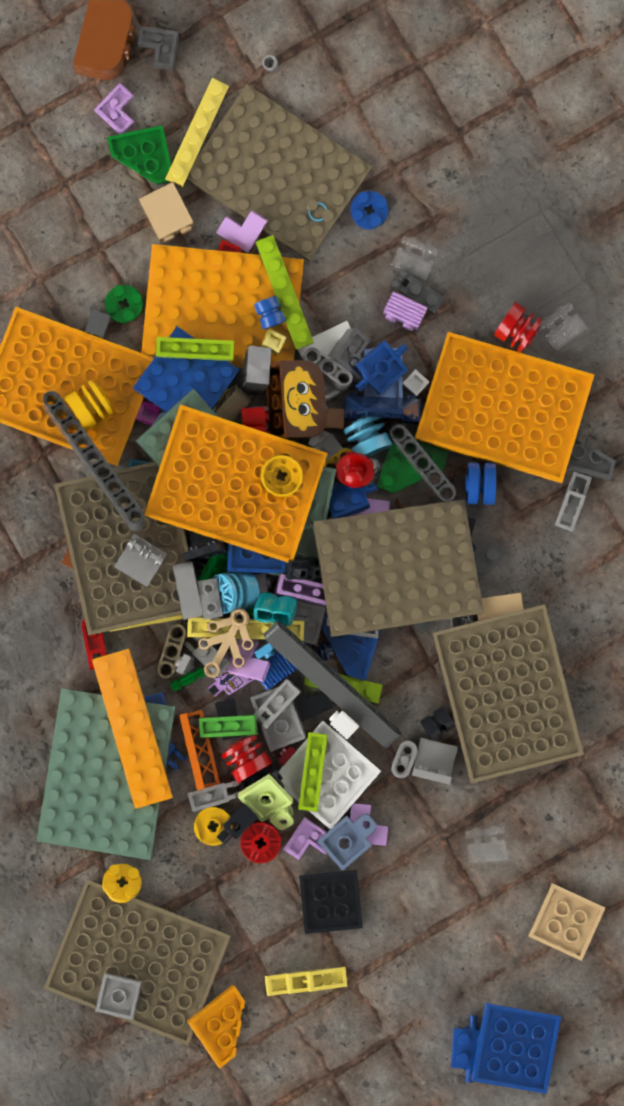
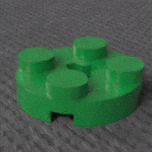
[105,285,143,324]

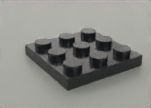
[299,869,363,934]

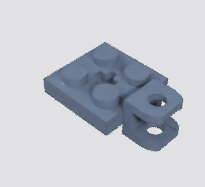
[317,813,377,871]

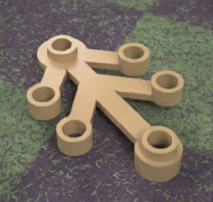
[198,609,254,678]

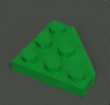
[107,125,171,185]
[376,433,449,494]

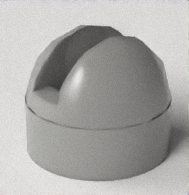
[262,55,278,72]

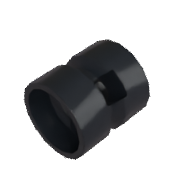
[420,706,456,741]

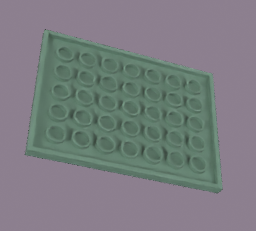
[37,688,176,860]

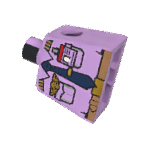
[208,651,255,697]

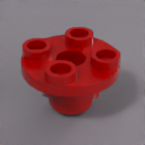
[336,451,374,488]

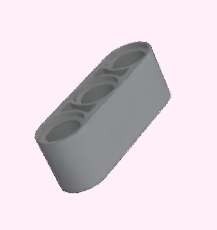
[302,347,353,391]
[172,561,203,620]

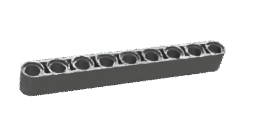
[43,391,145,531]
[263,621,401,748]

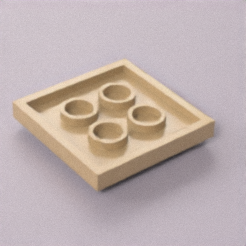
[528,883,605,961]

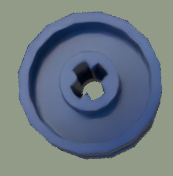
[465,462,496,505]

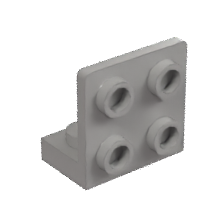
[412,738,458,785]

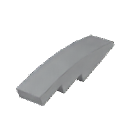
[555,471,592,532]

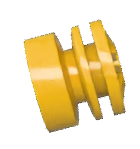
[64,379,113,431]
[260,455,303,497]

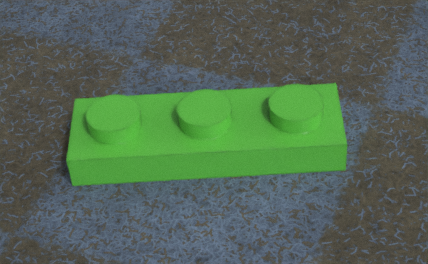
[199,715,258,738]

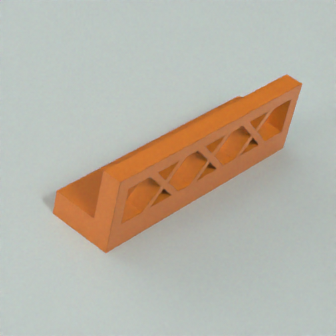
[179,710,220,790]

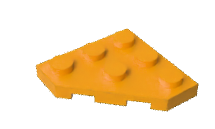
[187,985,245,1068]

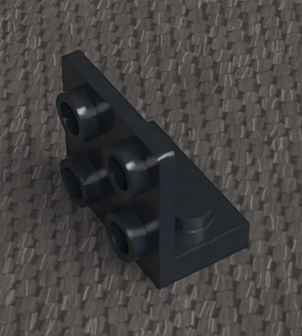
[182,529,228,563]

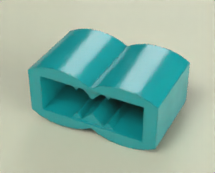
[254,593,297,626]

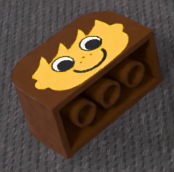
[266,360,328,442]

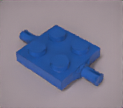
[355,340,408,395]
[328,481,377,519]
[450,1015,480,1083]

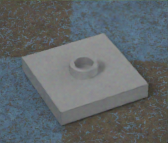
[95,972,142,1020]

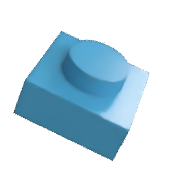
[254,643,276,659]

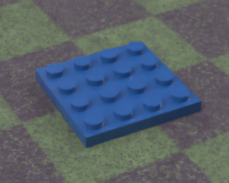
[133,326,240,412]
[471,1002,561,1094]

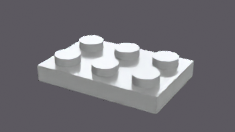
[250,687,307,752]

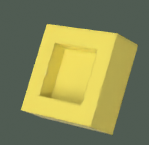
[260,328,286,355]

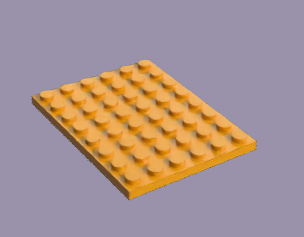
[141,244,304,369]
[0,306,154,467]
[415,332,595,483]
[144,405,328,563]

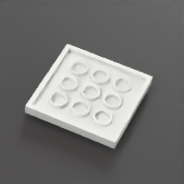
[279,721,381,829]

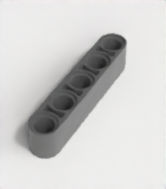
[390,424,456,502]

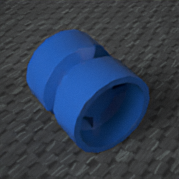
[254,296,286,330]

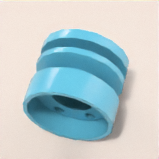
[343,417,393,457]
[211,572,259,614]

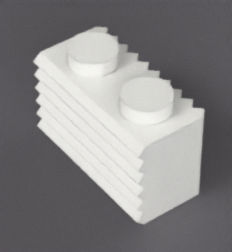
[329,710,359,739]

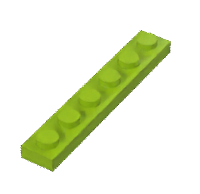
[256,235,314,350]

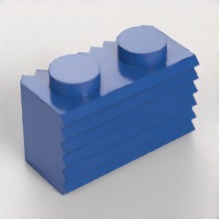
[261,650,297,691]

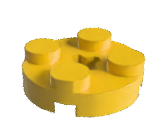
[194,807,233,846]
[102,864,142,903]

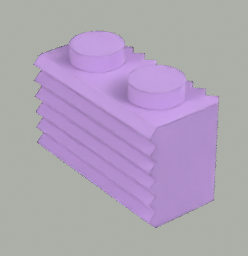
[383,291,428,331]

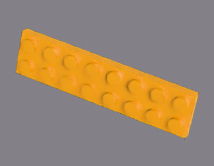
[92,649,173,809]

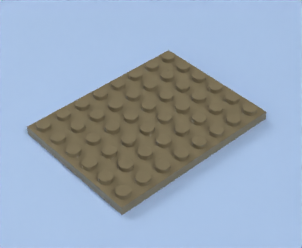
[186,84,372,261]
[54,462,202,636]
[313,499,484,637]
[432,604,584,783]
[44,879,231,1045]

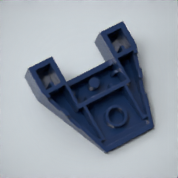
[344,392,421,424]

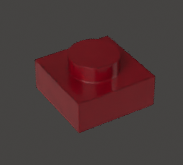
[278,746,296,766]

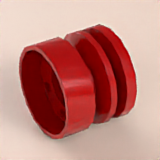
[494,302,542,353]
[221,735,272,783]
[241,822,281,863]

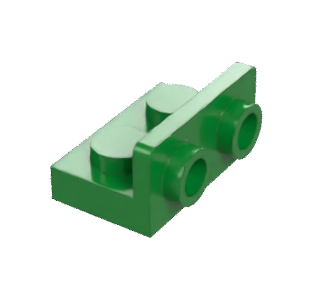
[196,554,228,584]

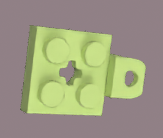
[238,774,294,830]

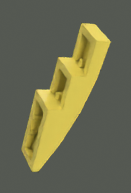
[265,967,347,996]

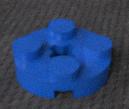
[350,191,388,230]

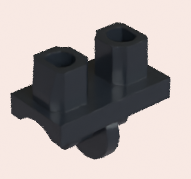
[285,557,321,580]

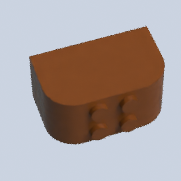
[73,0,136,81]

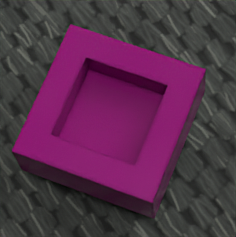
[135,401,160,426]

